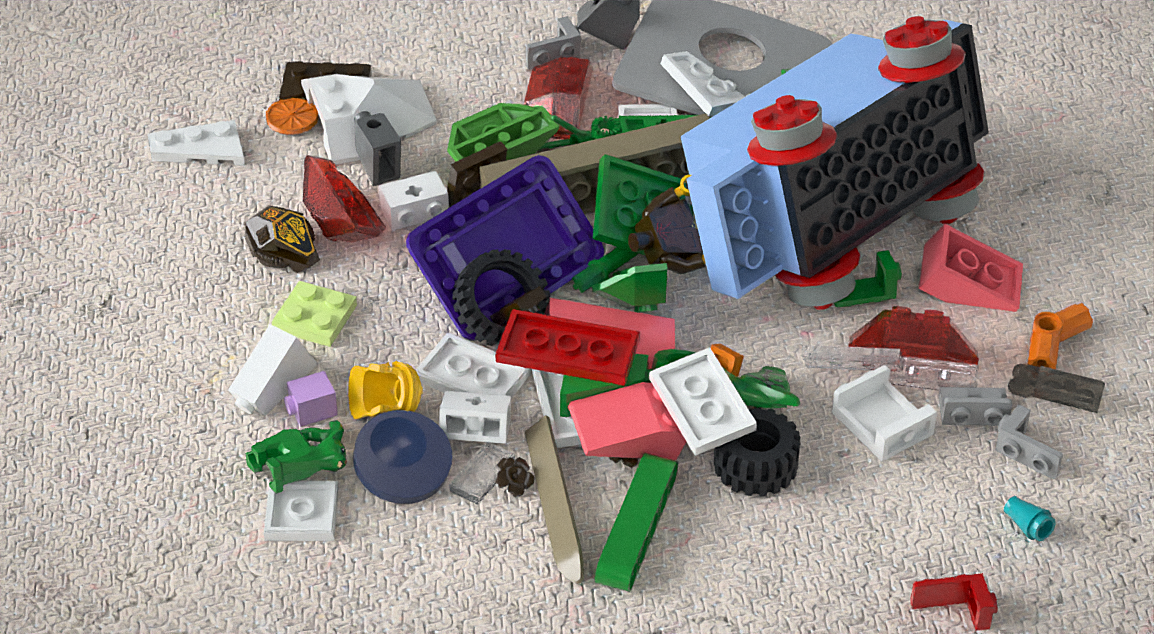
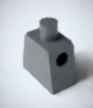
[577,0,640,50]
[354,111,401,186]

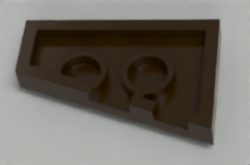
[279,61,372,101]

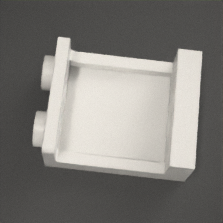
[832,365,937,462]

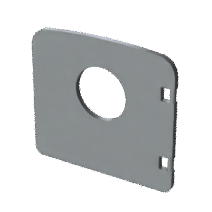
[612,0,832,117]

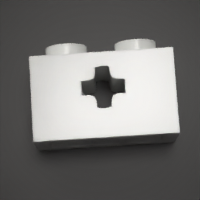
[379,171,449,231]
[439,391,511,444]

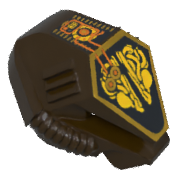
[245,205,320,273]

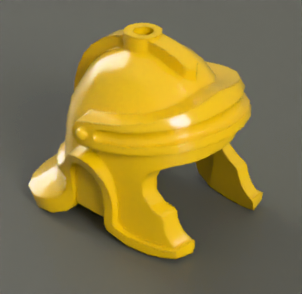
[348,361,423,419]

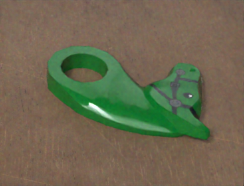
[652,349,800,409]

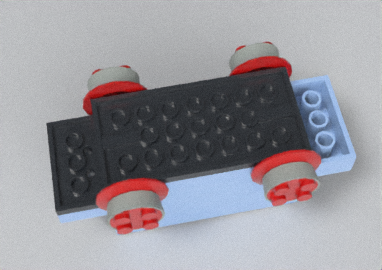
[681,16,989,310]

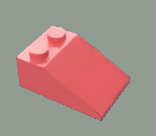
[919,224,1023,312]
[568,382,687,460]

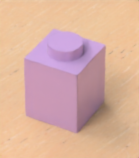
[284,371,338,427]

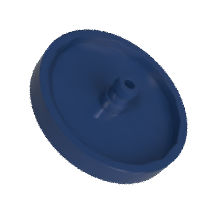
[353,410,452,504]

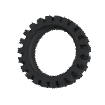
[452,249,550,346]

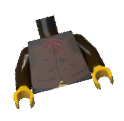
[628,174,706,274]

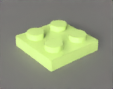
[272,281,357,347]

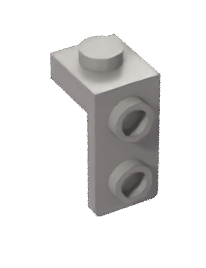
[526,16,581,70]
[995,404,1063,479]

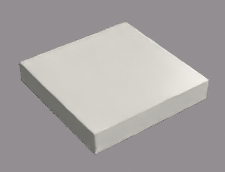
[264,481,339,541]

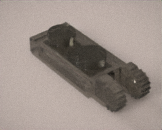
[1008,363,1105,413]

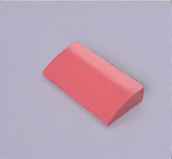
[544,298,675,369]

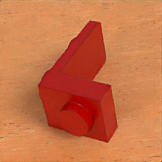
[910,573,998,631]

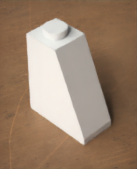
[228,324,317,416]

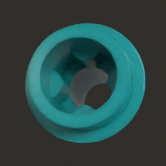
[1004,496,1055,541]

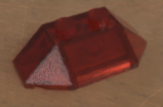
[524,57,593,139]
[303,155,386,242]
[848,306,979,365]

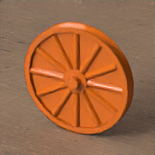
[266,98,318,135]

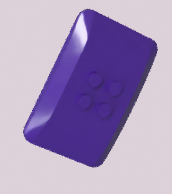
[406,155,604,341]

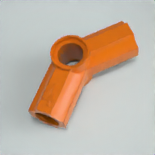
[1027,303,1093,377]

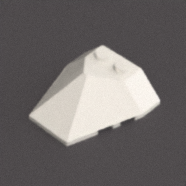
[301,74,437,165]

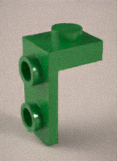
[834,250,902,307]

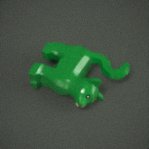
[246,420,347,494]

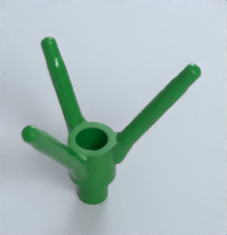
[539,115,594,150]

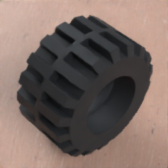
[714,407,801,497]

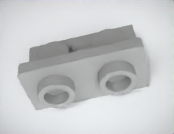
[938,387,1012,426]

